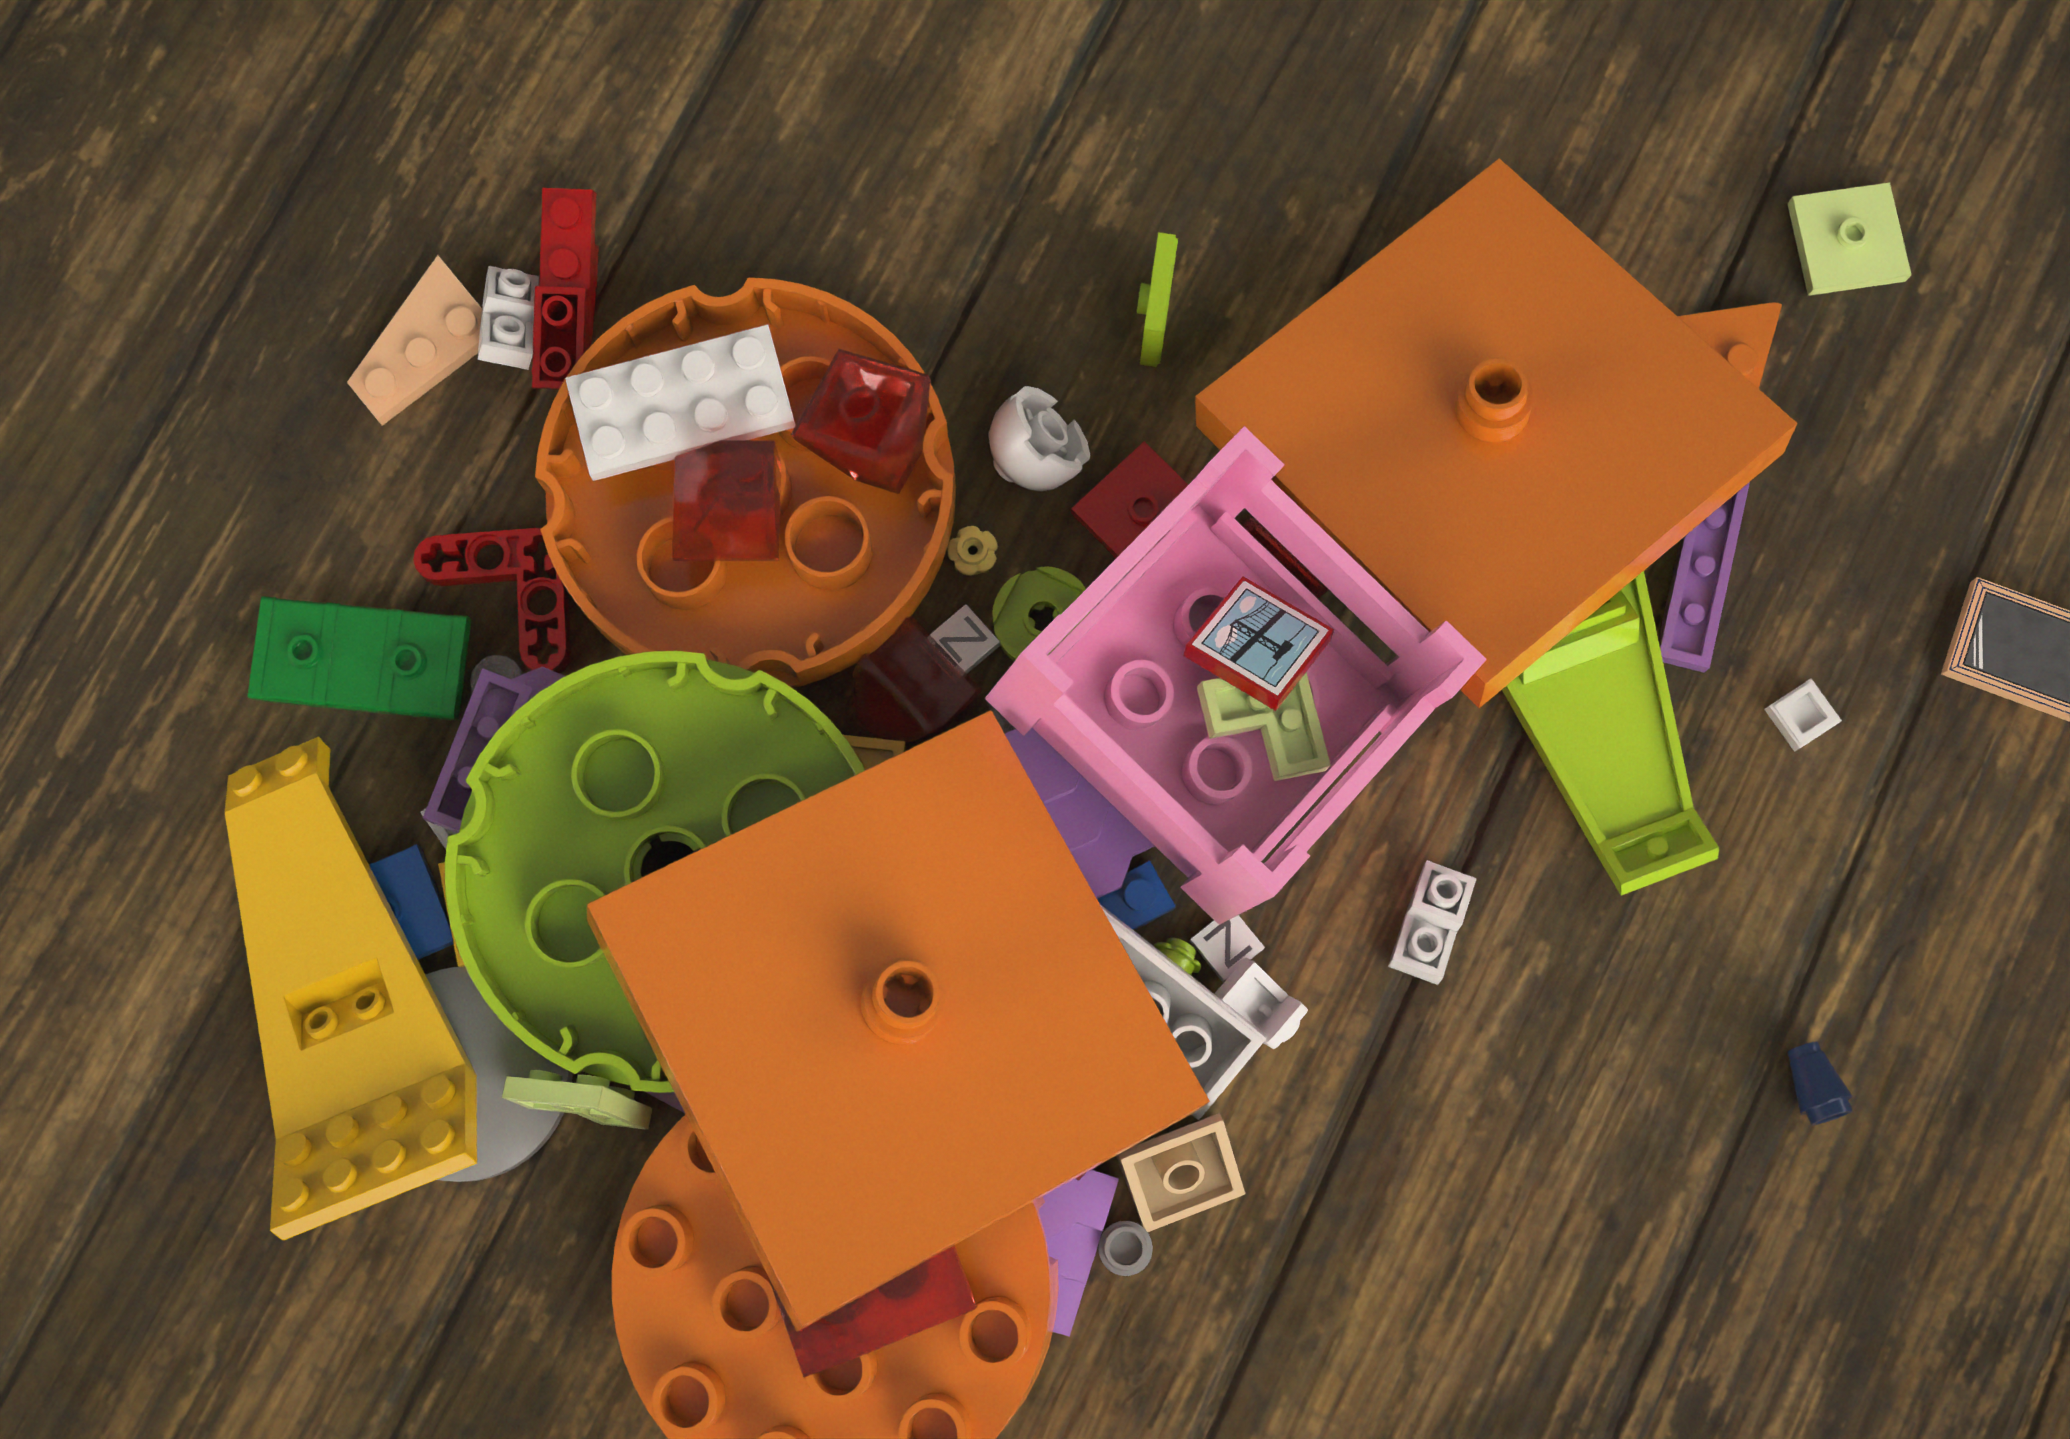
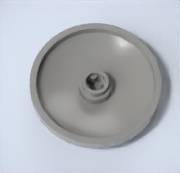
[426,966,573,1182]

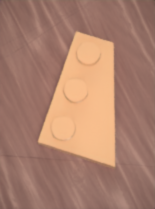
[347,255,482,426]

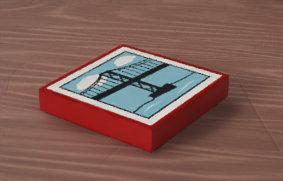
[1183,576,1334,711]

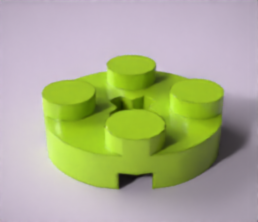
[992,566,1093,661]

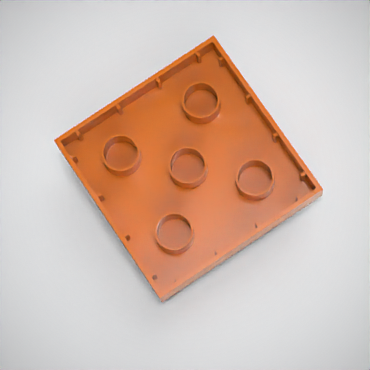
[1195,158,1797,708]
[587,710,1210,1332]

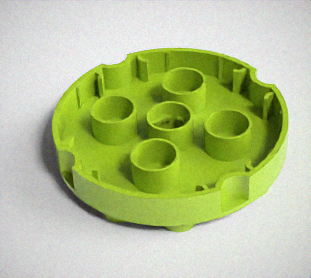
[445,651,865,1093]

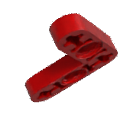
[413,528,571,674]

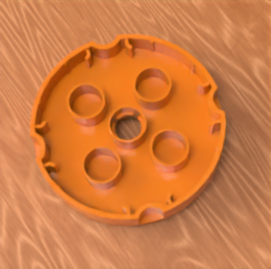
[535,278,956,688]
[612,1114,1059,1439]

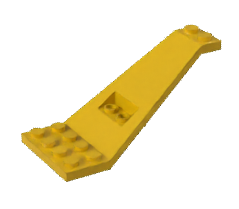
[225,736,477,1240]

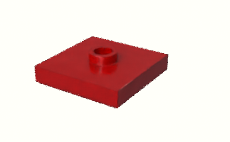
[1071,441,1188,572]

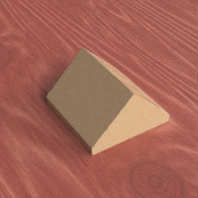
[1116,1113,1245,1232]

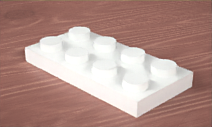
[565,325,796,481]

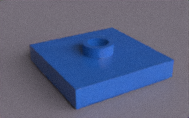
[369,844,454,960]

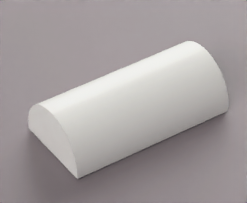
[1099,903,1267,1120]

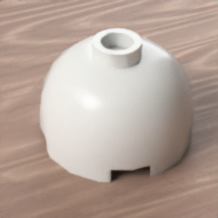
[988,386,1090,491]

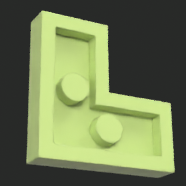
[1197,672,1331,781]
[502,1070,653,1129]

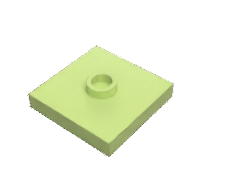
[1787,182,1911,296]

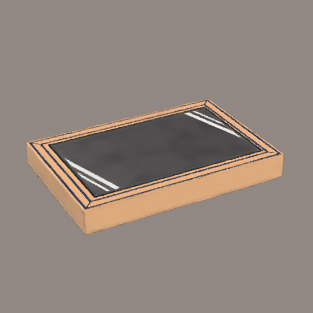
[1941,577,2070,722]

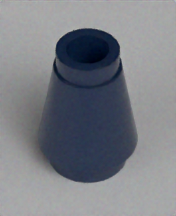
[1787,1041,1853,1126]

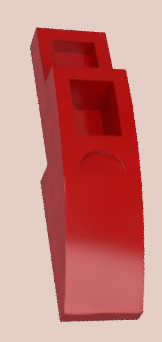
[532,188,599,390]

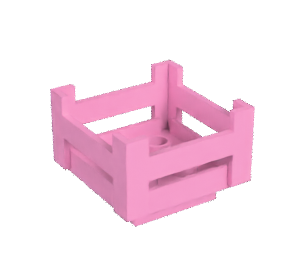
[985,426,1487,925]

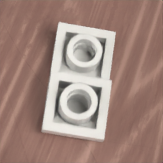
[478,266,539,370]
[1388,860,1476,985]

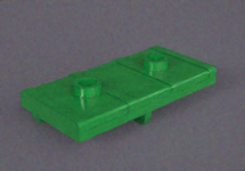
[248,596,472,720]

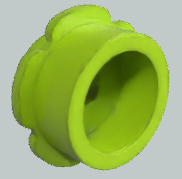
[1154,938,1201,975]

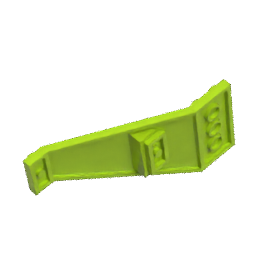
[1502,571,1719,896]

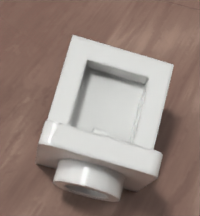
[1215,958,1308,1049]

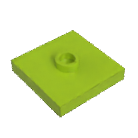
[1137,232,1178,367]

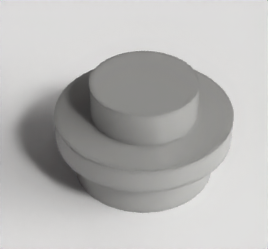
[1098,1221,1153,1276]

